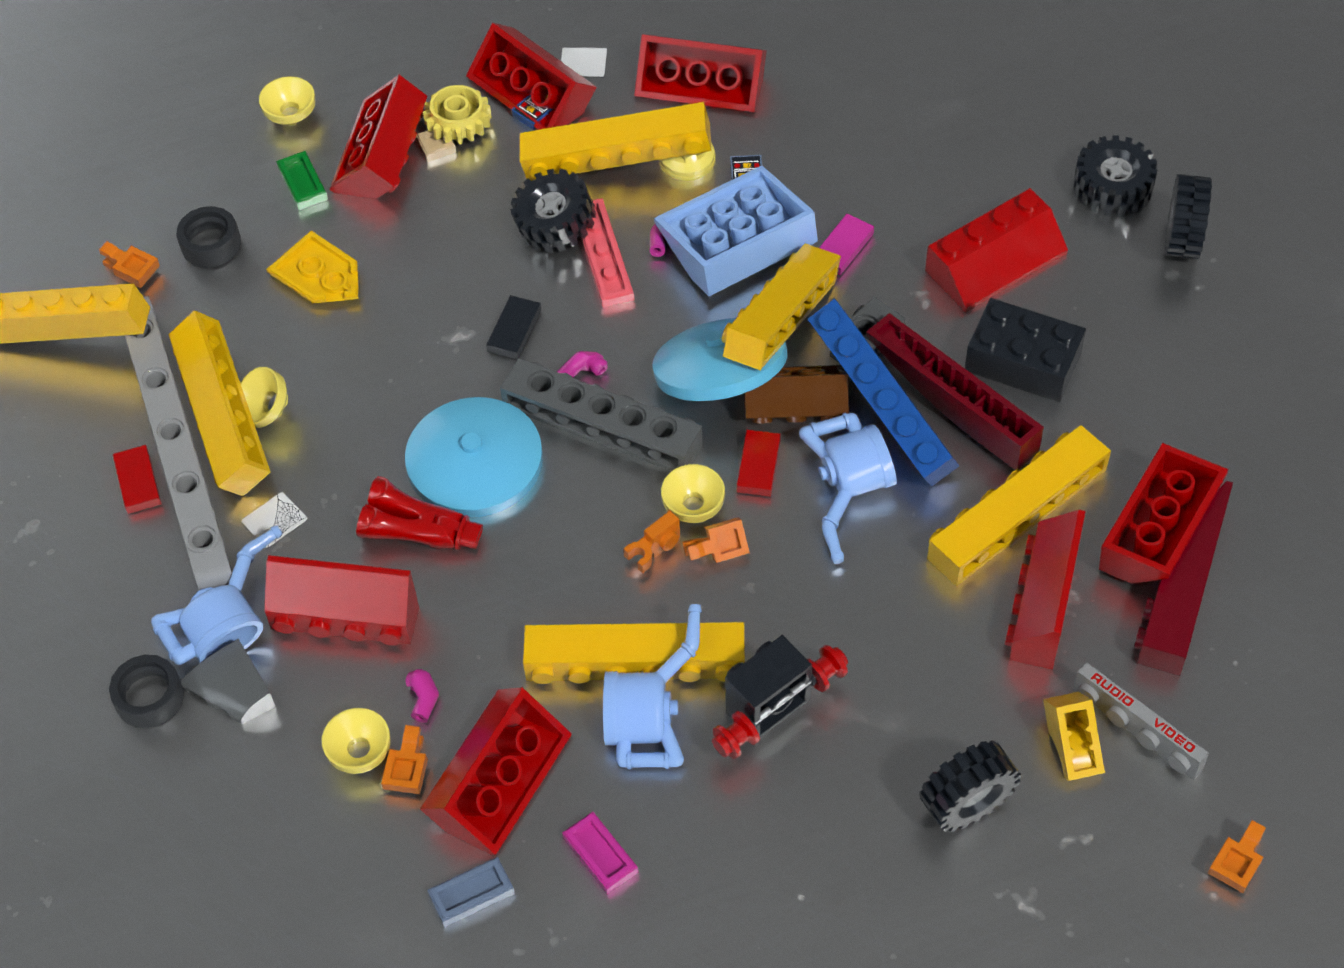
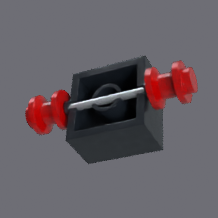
[712,634,848,759]

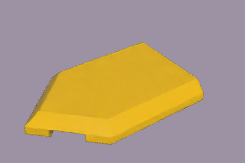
[266,230,359,303]

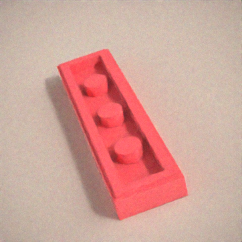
[580,198,634,308]

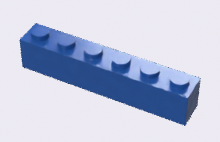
[808,298,959,486]

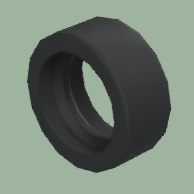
[176,206,241,268]
[109,654,184,728]

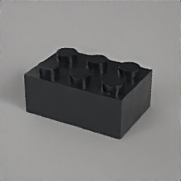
[965,298,1086,402]

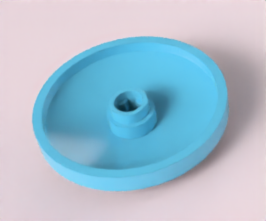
[652,318,788,401]
[405,397,543,518]

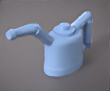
[799,412,897,564]
[151,525,283,665]
[603,604,702,769]

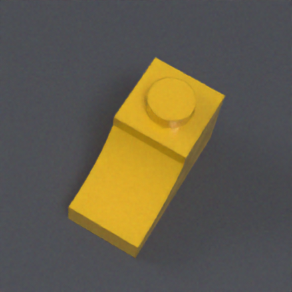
[1043,691,1105,781]

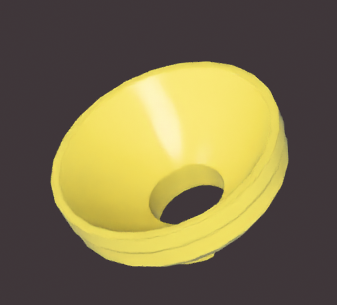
[259,76,315,125]
[659,143,716,181]
[240,367,288,428]
[661,464,725,523]
[322,708,391,774]

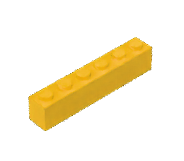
[520,102,712,181]
[721,243,841,370]
[0,283,150,344]
[168,310,271,496]
[927,425,1111,587]
[523,622,745,684]

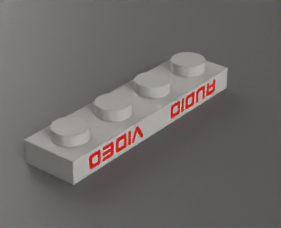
[1073,662,1209,780]

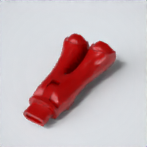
[356,476,483,550]

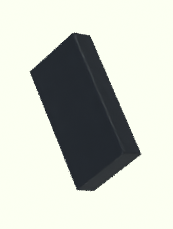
[486,295,541,360]

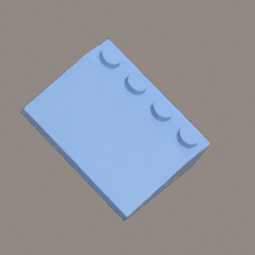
[654,165,818,296]

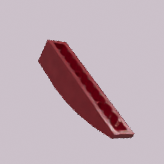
[866,313,1044,470]
[1134,481,1233,676]

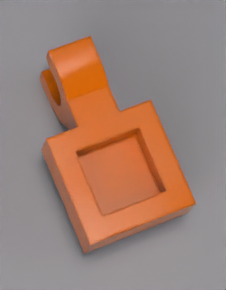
[99,241,160,288]
[623,510,680,574]
[682,517,750,563]
[381,725,428,794]
[1208,820,1266,893]

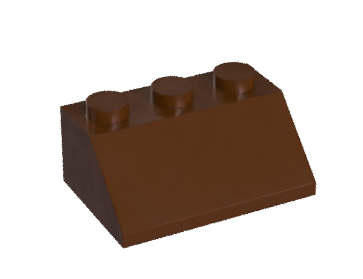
[744,365,849,424]

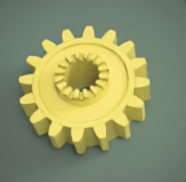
[423,85,492,144]

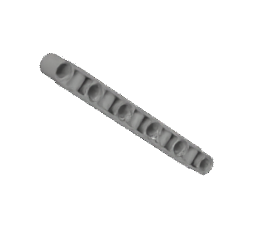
[125,295,232,590]

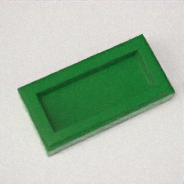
[276,151,328,210]

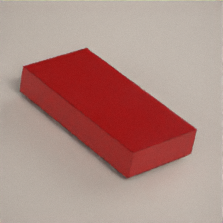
[737,430,781,497]
[113,444,162,514]

